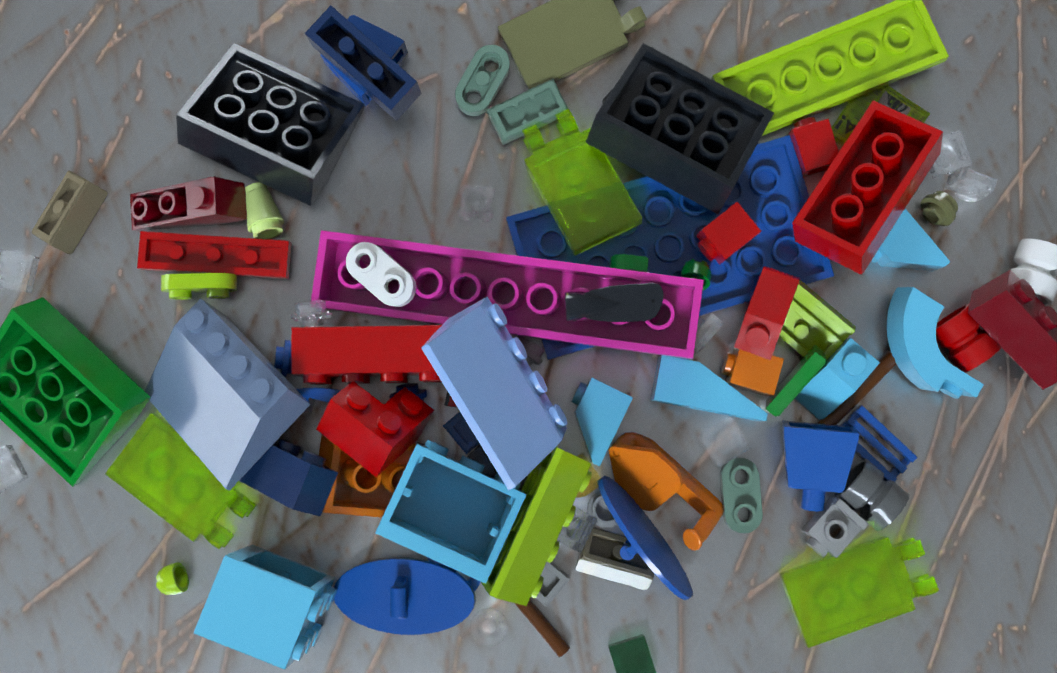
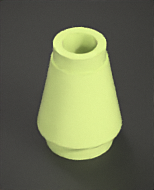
[245,182,284,239]

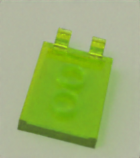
[522,109,642,256]
[105,413,257,549]
[779,536,939,648]

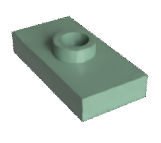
[487,79,569,145]

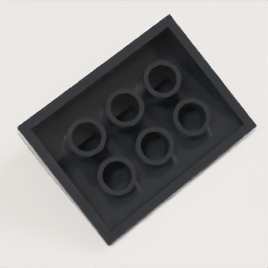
[176,43,365,206]
[585,43,774,214]

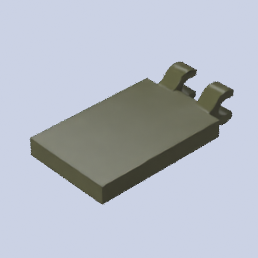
[498,0,647,90]

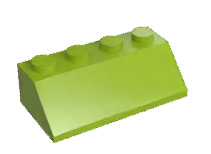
[481,447,592,606]

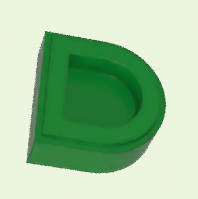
[610,254,649,272]

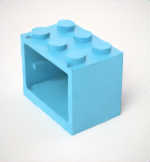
[375,439,526,584]
[194,544,337,670]

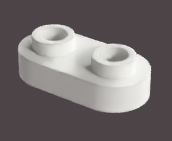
[346,242,416,307]

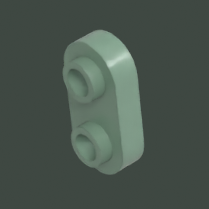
[455,45,510,116]
[720,457,763,533]

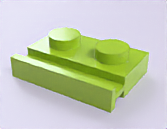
[779,280,856,360]

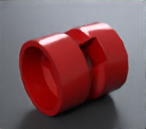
[936,303,1002,373]

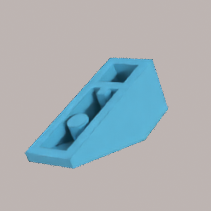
[650,355,768,422]

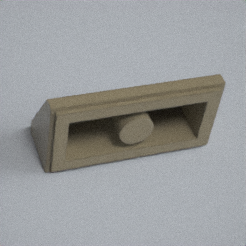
[31,170,108,254]
[576,526,654,590]

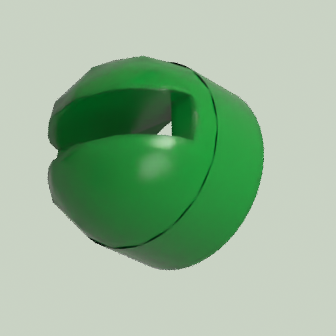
[680,259,711,291]

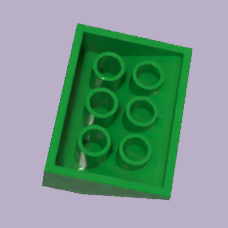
[0,297,151,487]

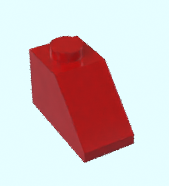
[734,266,801,360]

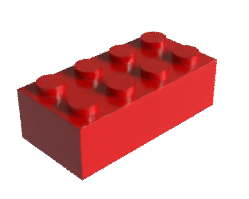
[792,101,943,275]
[291,325,442,385]

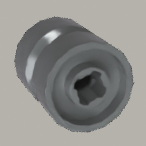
[834,459,909,531]

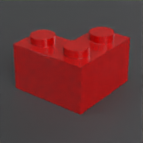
[316,381,434,478]

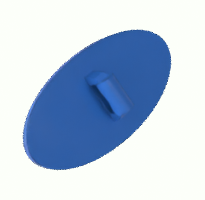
[598,476,693,600]
[334,558,476,635]

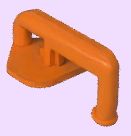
[609,432,724,551]

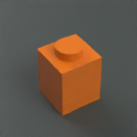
[721,348,784,396]

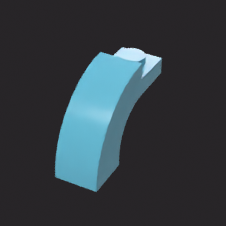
[887,287,984,399]

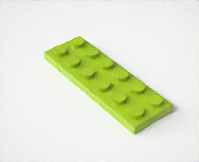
[712,0,949,136]

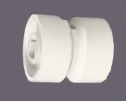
[1011,239,1057,305]

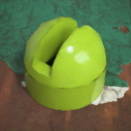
[156,562,189,595]

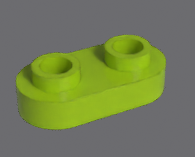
[161,273,237,300]

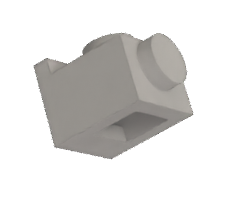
[801,496,869,558]

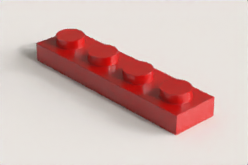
[137,231,292,279]

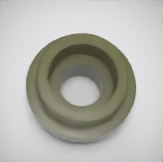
[920,191,958,226]

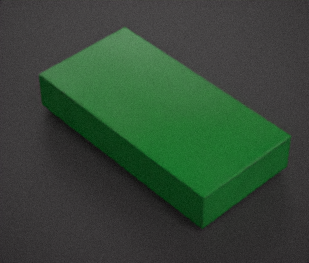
[765,345,826,417]

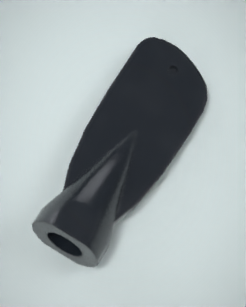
[565,283,663,322]

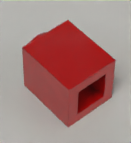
[787,117,839,177]
[696,202,761,265]

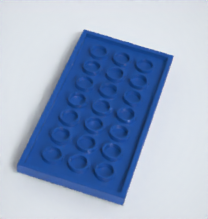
[506,135,834,360]

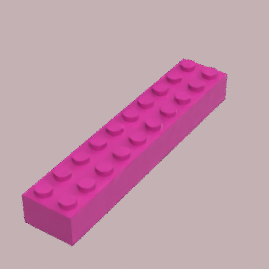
[310,230,704,359]

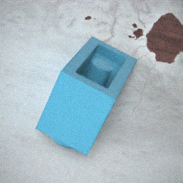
[871,208,950,272]
[795,338,880,421]
[571,378,633,466]

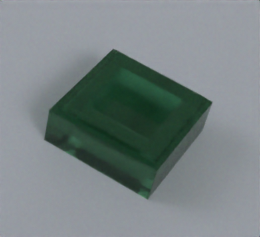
[608,634,656,673]

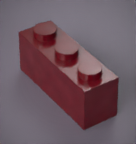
[968,270,1057,390]

